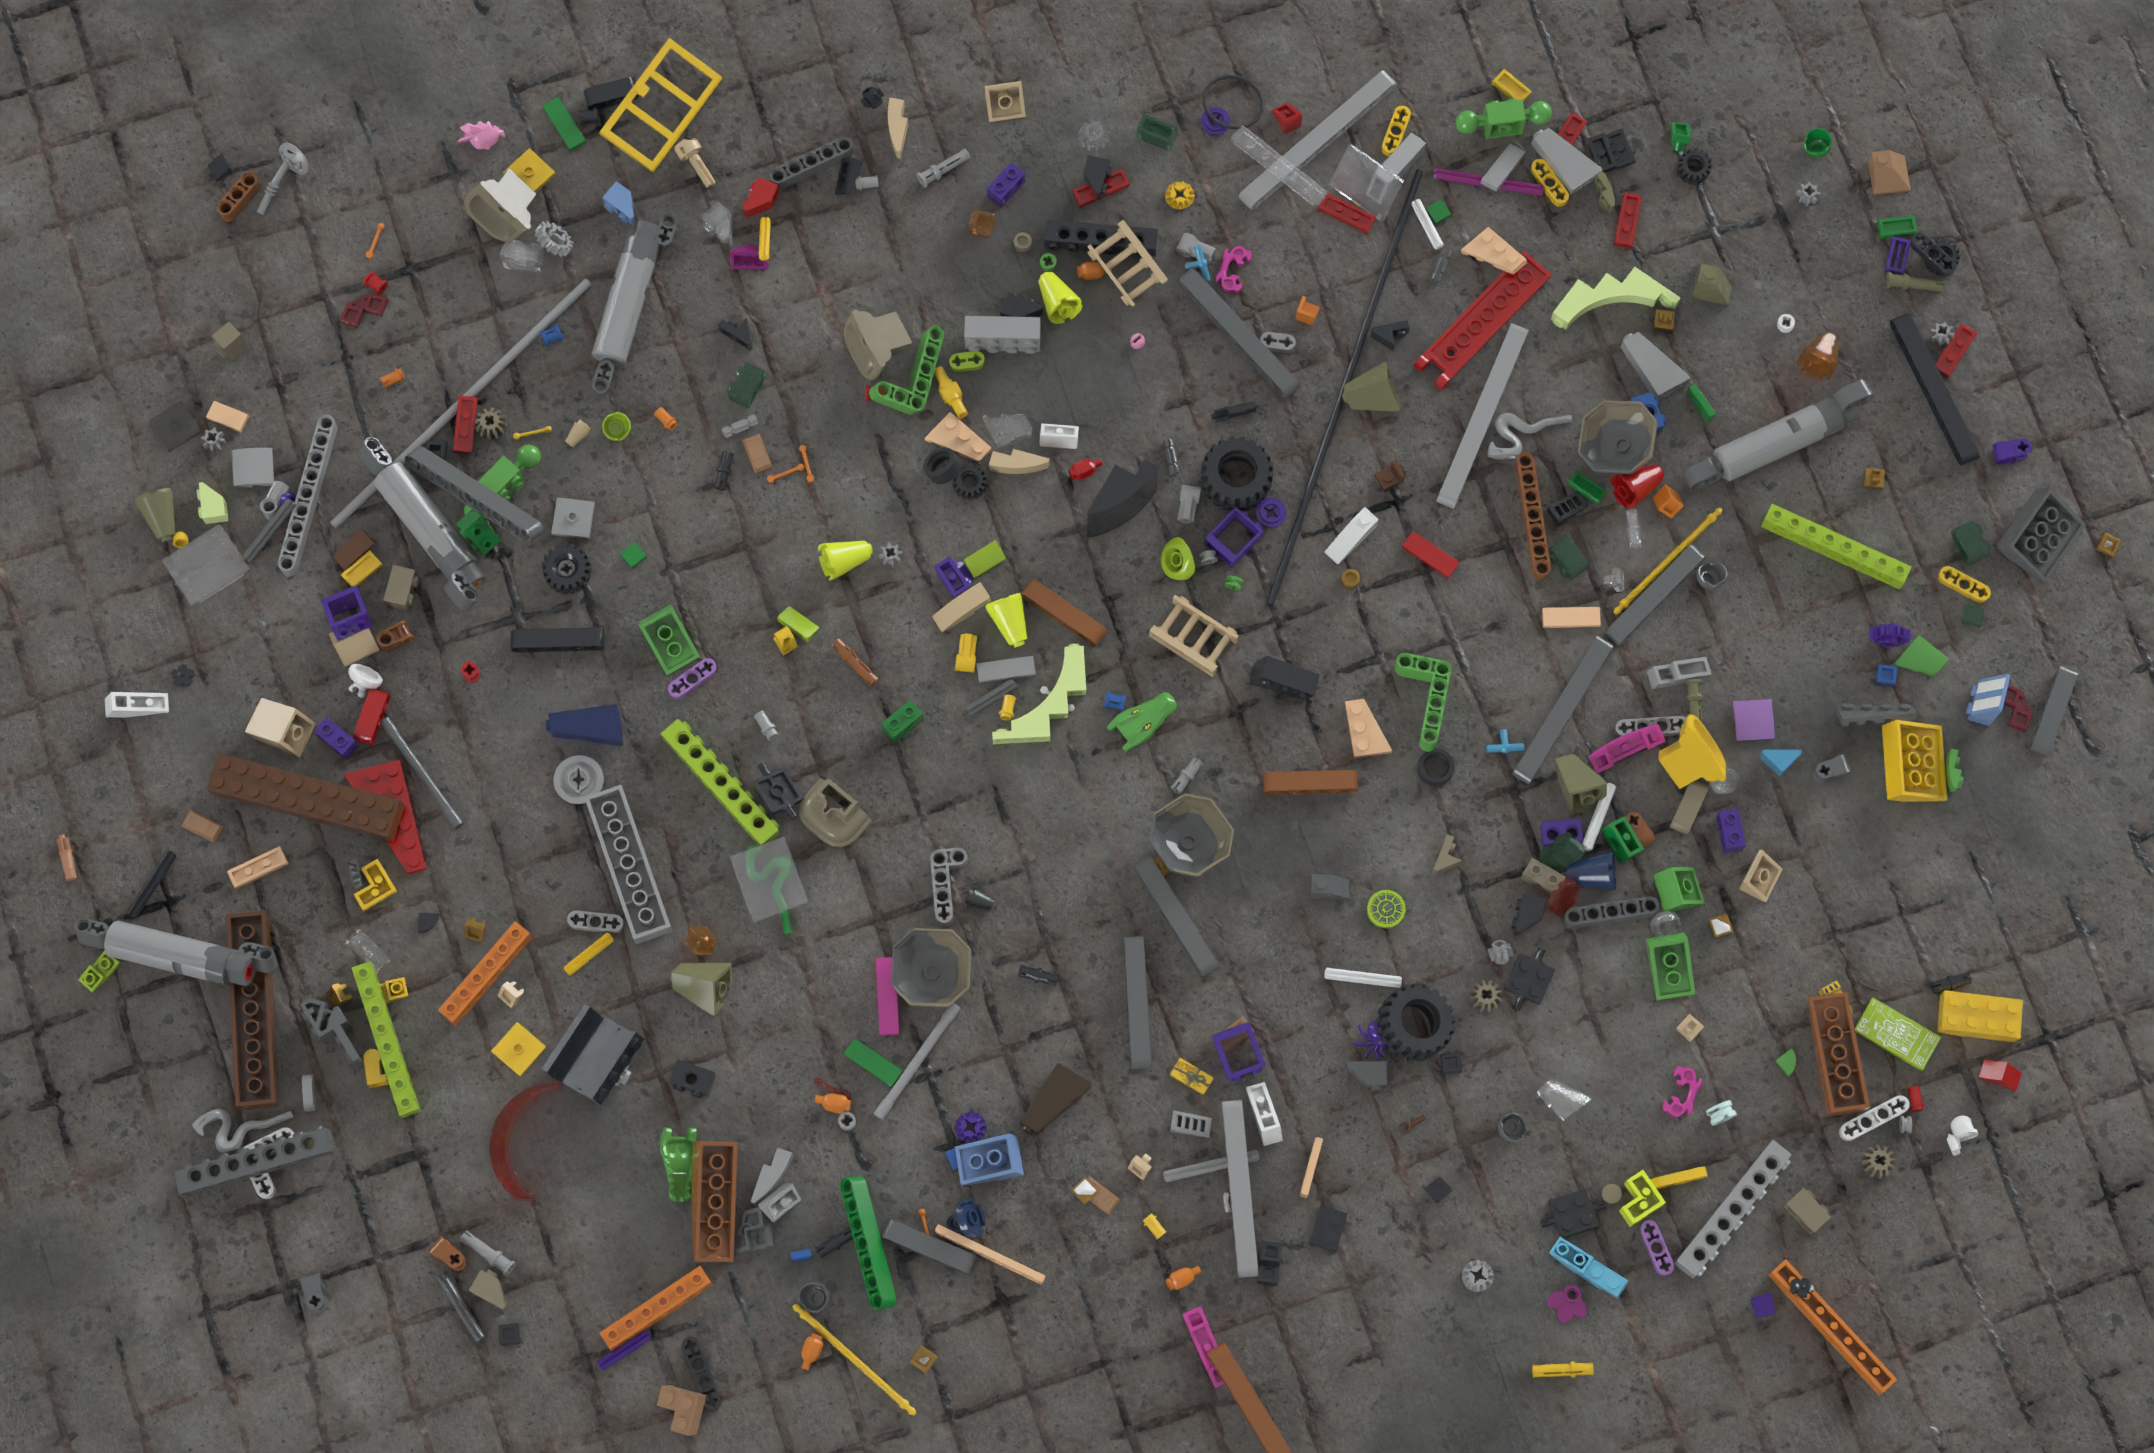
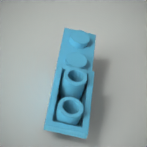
[1549,1237,1628,1299]

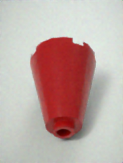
[1611,464,1664,509]

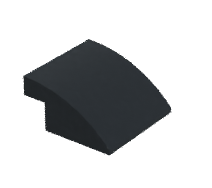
[1087,459,1158,538]

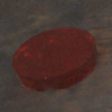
[1548,879,1579,916]

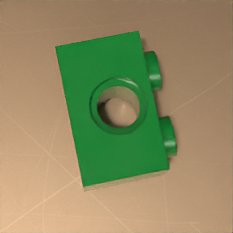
[881,700,924,743]
[1601,816,1644,864]

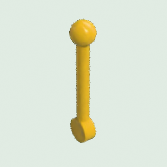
[513,426,552,440]

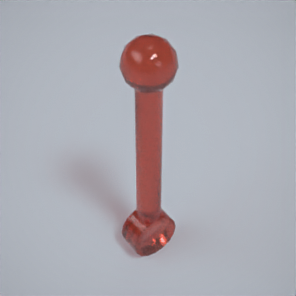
[814,1077,851,1099]

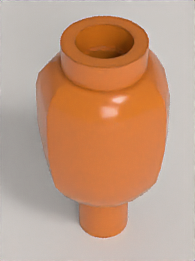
[1077,261,1112,280]
[814,1093,851,1114]
[1166,1266,1201,1290]
[801,1333,823,1370]

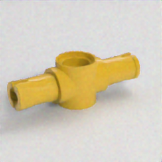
[934,366,968,419]

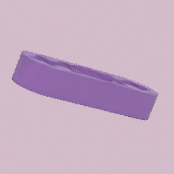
[668,658,717,700]
[1639,1220,1674,1276]

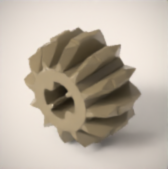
[475,407,507,440]
[1469,980,1502,1013]
[1861,1145,1896,1179]

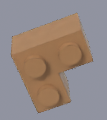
[657,1385,706,1436]

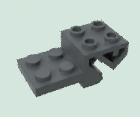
[300,998,364,1069]

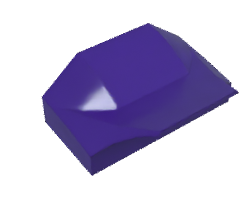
[934,556,974,599]

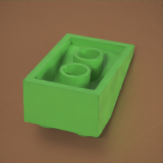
[637,604,700,675]
[1646,932,1695,1000]

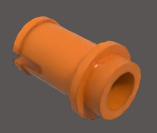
[380,368,406,388]
[654,407,678,431]

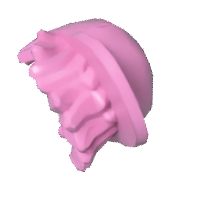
[458,121,505,150]

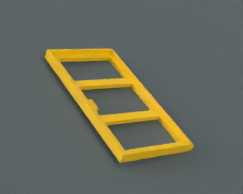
[599,38,723,173]

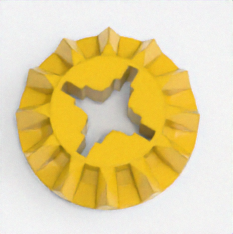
[1165,181,1195,210]

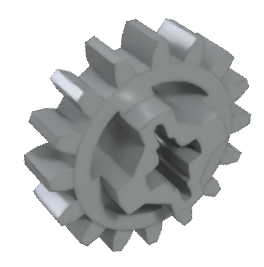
[535,221,573,257]

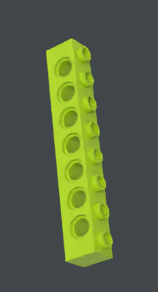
[1761,504,1912,590]
[661,719,780,849]
[352,961,421,1118]

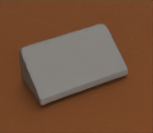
[758,1183,801,1222]

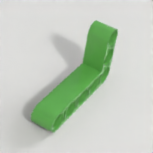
[869,326,944,415]
[1395,653,1451,752]

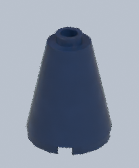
[1563,852,1616,890]

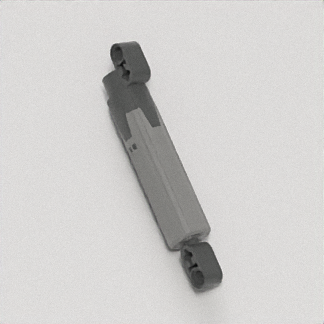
[358,437,486,611]

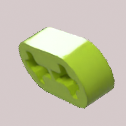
[949,351,985,372]

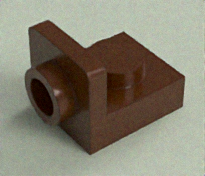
[1375,460,1406,492]

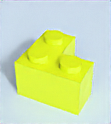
[1619,1170,1666,1227]

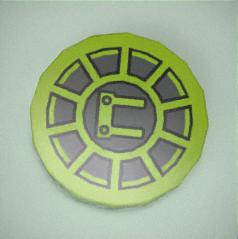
[1367,890,1406,929]

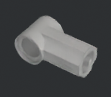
[1176,233,1216,264]
[260,481,290,520]
[1178,484,1201,524]

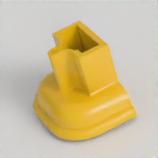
[1659,714,1726,789]

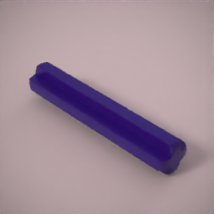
[597,1330,652,1370]

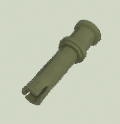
[1885,272,1944,293]
[1685,679,1703,722]

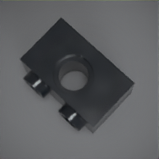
[669,1059,716,1098]

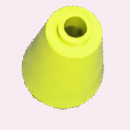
[1038,272,1083,324]
[818,541,873,580]
[985,593,1027,648]

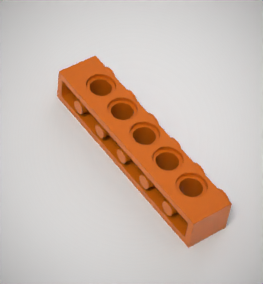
[438,921,533,1027]
[599,1266,713,1351]

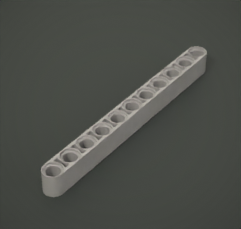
[1238,70,1397,210]
[1436,323,1529,509]

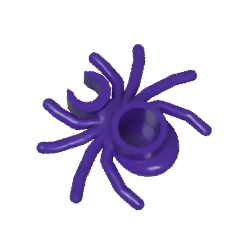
[1354,1021,1397,1061]

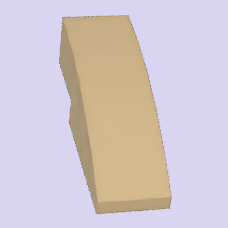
[888,98,908,159]
[989,449,1050,474]
[932,582,991,633]

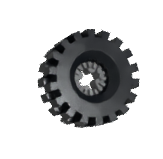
[542,543,591,594]

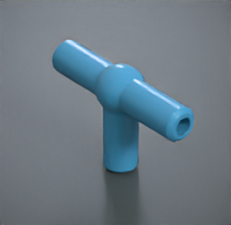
[1185,245,1211,282]
[1486,729,1525,753]

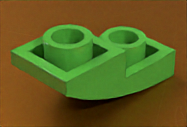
[1945,748,1963,793]

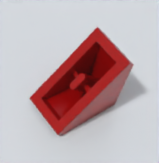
[1272,103,1302,135]
[1978,1059,2022,1091]

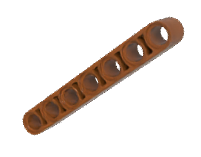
[1515,452,1551,581]
[1207,1342,1292,1453]

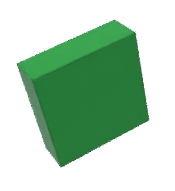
[1425,200,1451,225]
[620,542,647,569]

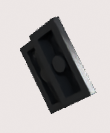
[1587,128,1636,172]

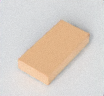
[206,401,249,433]

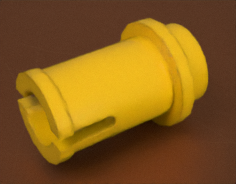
[999,695,1016,720]
[1143,1213,1167,1239]

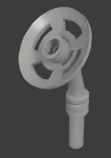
[257,143,309,215]

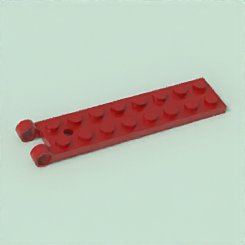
[1413,251,1552,390]

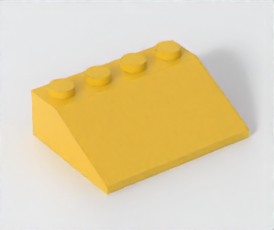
[1882,720,1947,802]

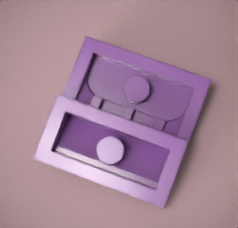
[1732,699,1775,741]

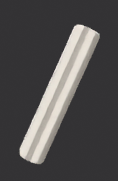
[1411,199,1443,250]

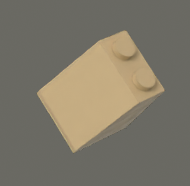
[245,698,316,758]

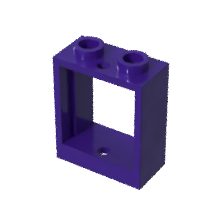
[1204,507,1263,568]
[321,585,373,641]
[1211,1022,1265,1082]

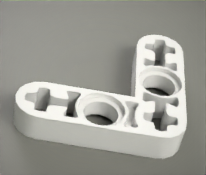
[242,1128,295,1199]

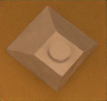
[1868,150,1911,195]

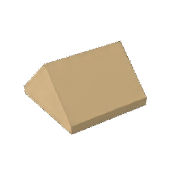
[985,81,1026,122]
[329,628,380,667]
[1739,850,1783,902]

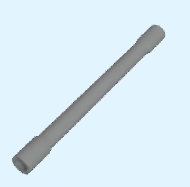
[873,1003,961,1121]

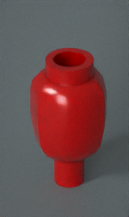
[1068,459,1103,480]

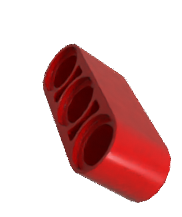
[353,689,390,745]

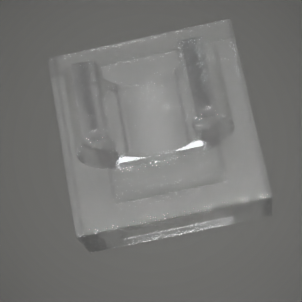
[1604,568,1624,592]

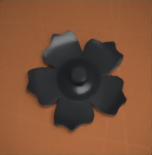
[171,664,195,687]
[1789,1278,1814,1299]

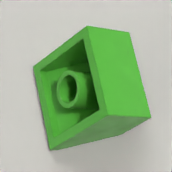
[1653,867,1705,912]

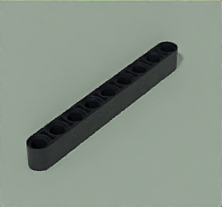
[1890,313,1980,466]

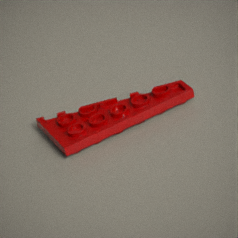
[344,760,427,875]

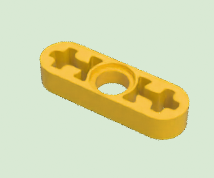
[1382,106,1411,156]
[1531,159,1569,207]
[1938,566,1991,603]
[1651,1167,1708,1189]

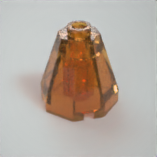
[1797,333,1839,380]

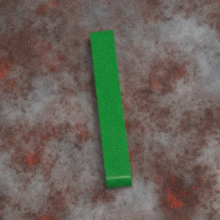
[840,1176,896,1310]

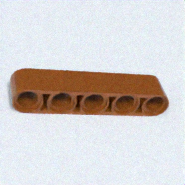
[1021,579,1107,647]
[1263,770,1358,795]

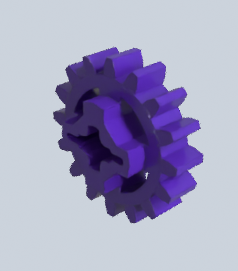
[1869,623,1911,648]

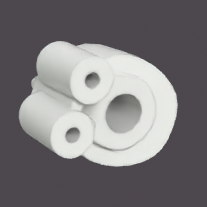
[1947,1116,1979,1156]

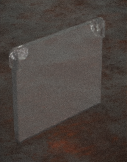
[1328,143,1404,222]

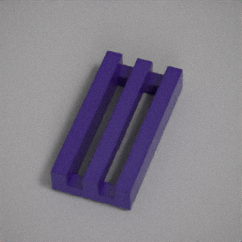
[1884,236,1911,275]

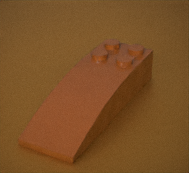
[1808,992,1870,1117]
[691,1141,738,1262]

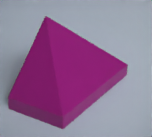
[730,243,768,269]

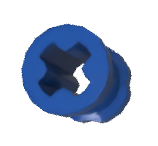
[540,324,563,347]
[1104,691,1126,711]

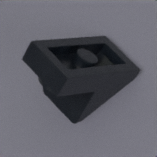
[718,318,753,351]
[1370,320,1410,350]

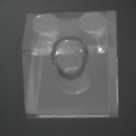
[500,240,545,274]

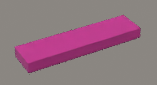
[876,957,899,1036]

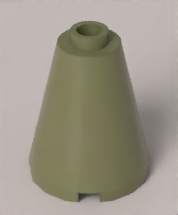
[135,488,176,542]

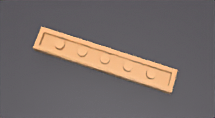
[935,1224,1045,1285]

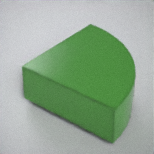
[1776,1048,1796,1076]

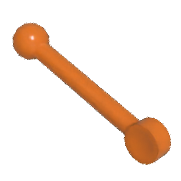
[366,223,385,259]
[799,445,814,482]
[767,464,804,483]
[918,1209,929,1235]

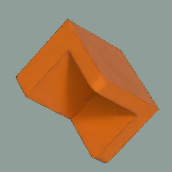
[1296,296,1320,326]
[1653,484,1684,518]

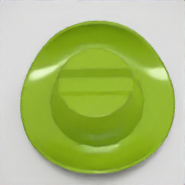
[1161,537,1195,580]

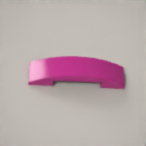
[1589,724,1666,773]
[1182,1306,1224,1388]

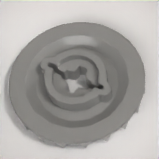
[553,755,604,805]

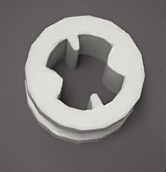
[1777,314,1795,333]

